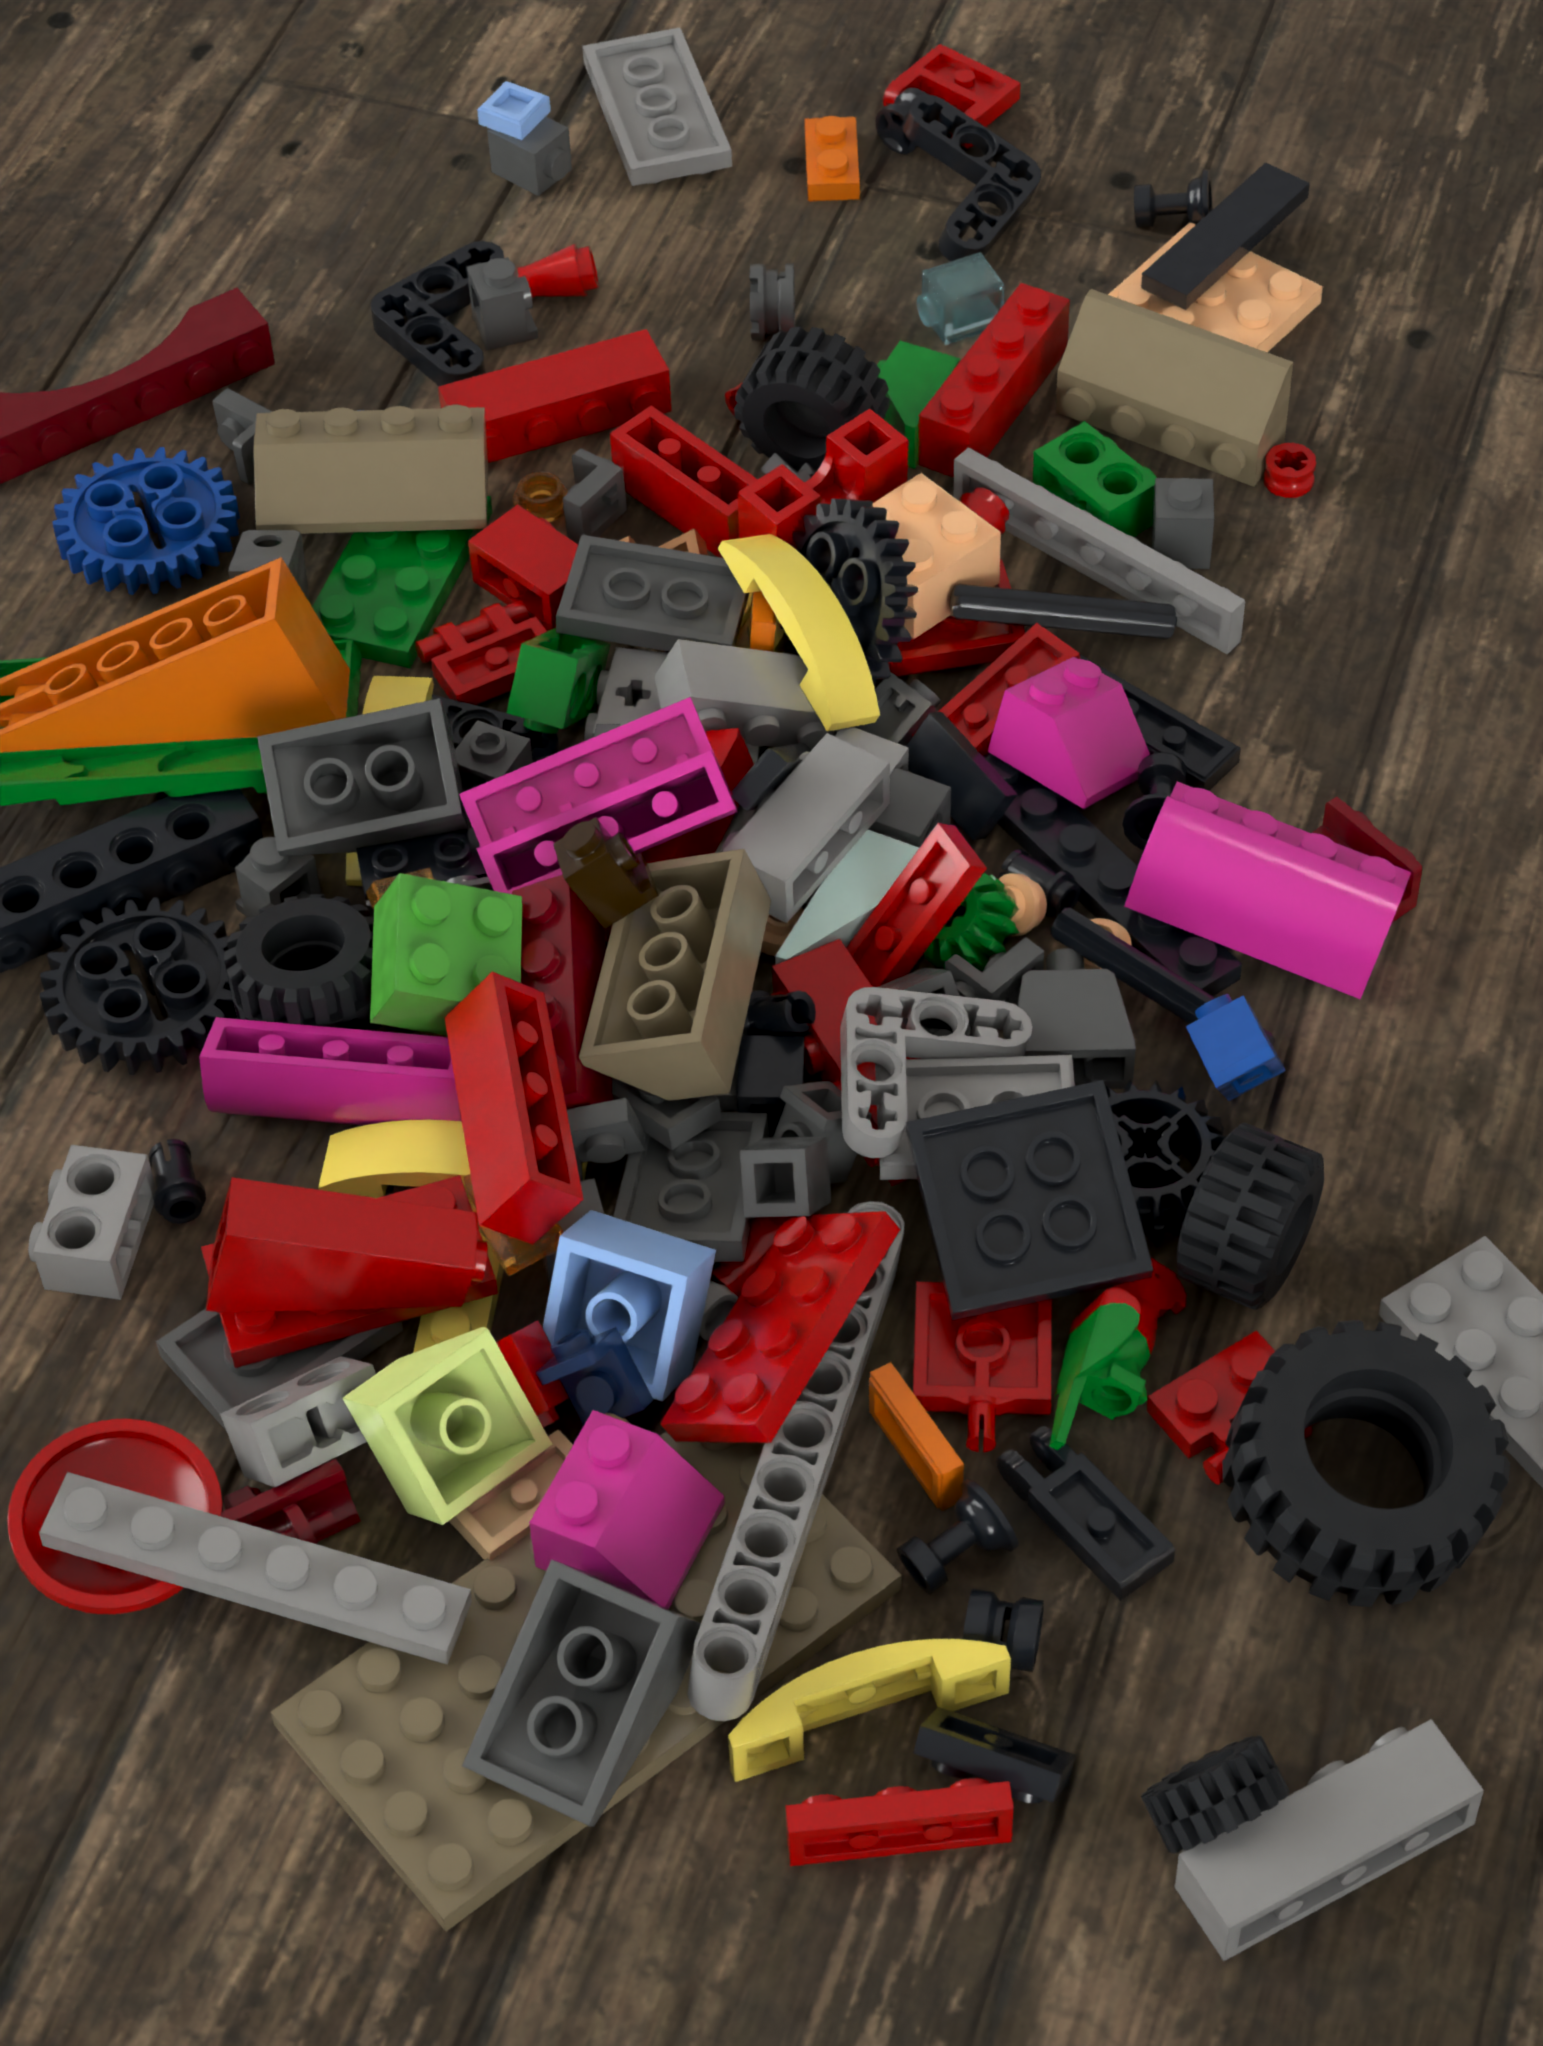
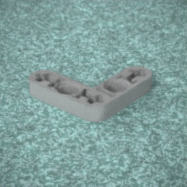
[840,987,1033,1158]

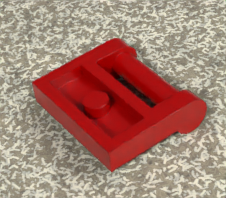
[883,44,1021,148]

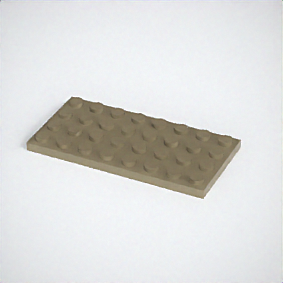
[271,1431,902,1932]

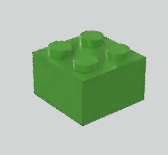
[370,873,522,1036]

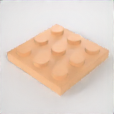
[1108,222,1323,352]

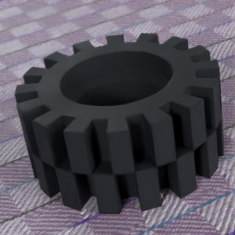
[1141,1735,1290,1853]

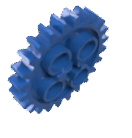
[53,447,240,595]

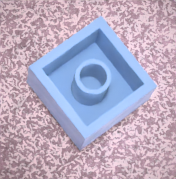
[543,1210,716,1401]

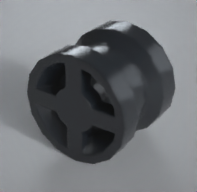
[875,88,932,154]

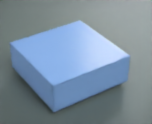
[477,81,551,140]

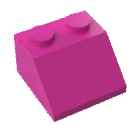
[987,657,1150,809]
[529,1410,725,1609]

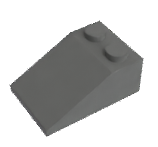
[258,698,470,856]
[462,1559,701,1827]

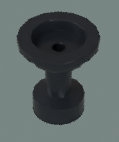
[1134,169,1213,228]
[1122,752,1187,851]
[897,1478,1019,1595]

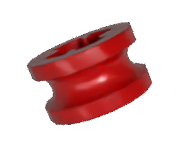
[1263,443,1316,498]

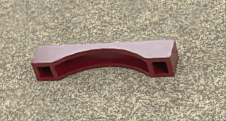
[0,287,275,484]

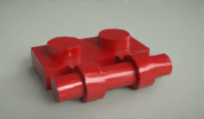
[415,600,547,705]
[1146,1330,1319,1485]

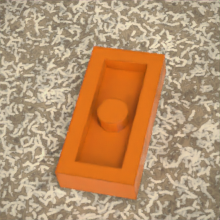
[805,116,860,201]

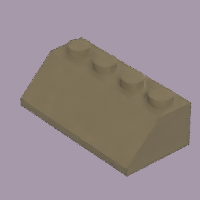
[1056,289,1293,487]
[254,405,488,534]
[579,849,771,1101]

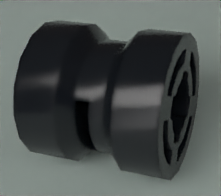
[962,1589,1044,1672]

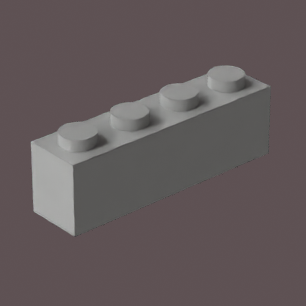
[1175,1719,1484,1961]

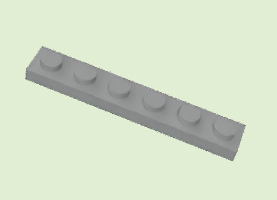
[953,448,1245,654]
[39,1472,472,1665]

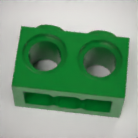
[1032,421,1157,537]
[506,628,611,734]

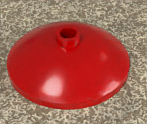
[7,1419,223,1614]

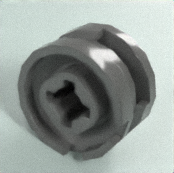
[750,263,795,341]

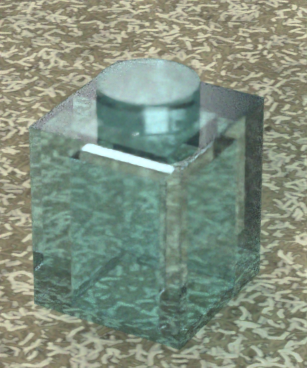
[917,252,1004,345]

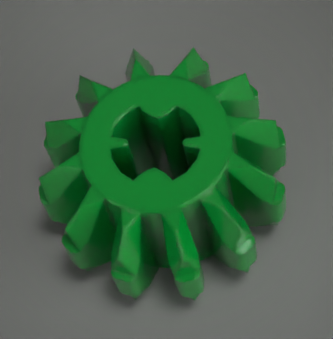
[924,873,1019,971]

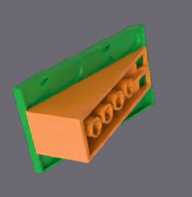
[0,557,362,806]

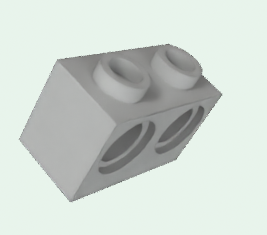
[28,1145,157,1300]
[220,1356,376,1487]

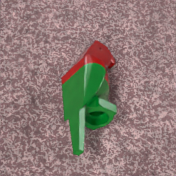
[1049,1258,1186,1451]

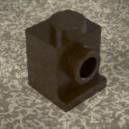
[553,817,659,929]

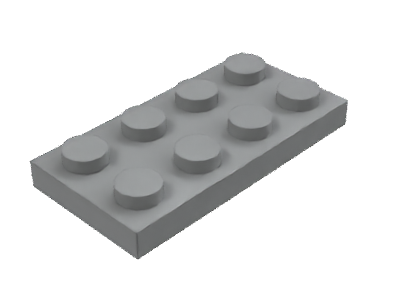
[582,27,732,186]
[1379,1236,1543,1488]

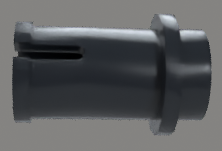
[999,849,1081,917]
[742,990,816,1035]
[148,1139,206,1224]

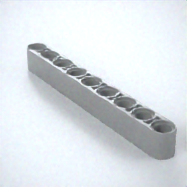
[687,1201,905,1721]

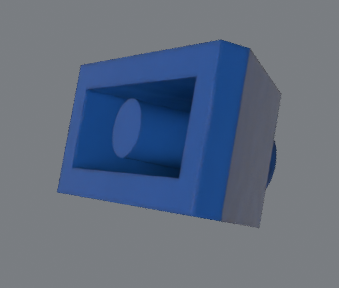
[1186,994,1286,1101]

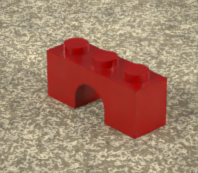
[738,409,909,550]

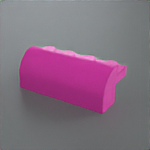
[459,697,738,894]
[1124,782,1411,999]
[199,1017,462,1126]

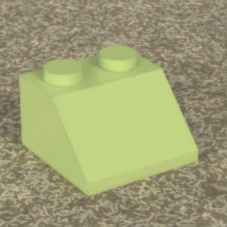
[342,1327,553,1525]

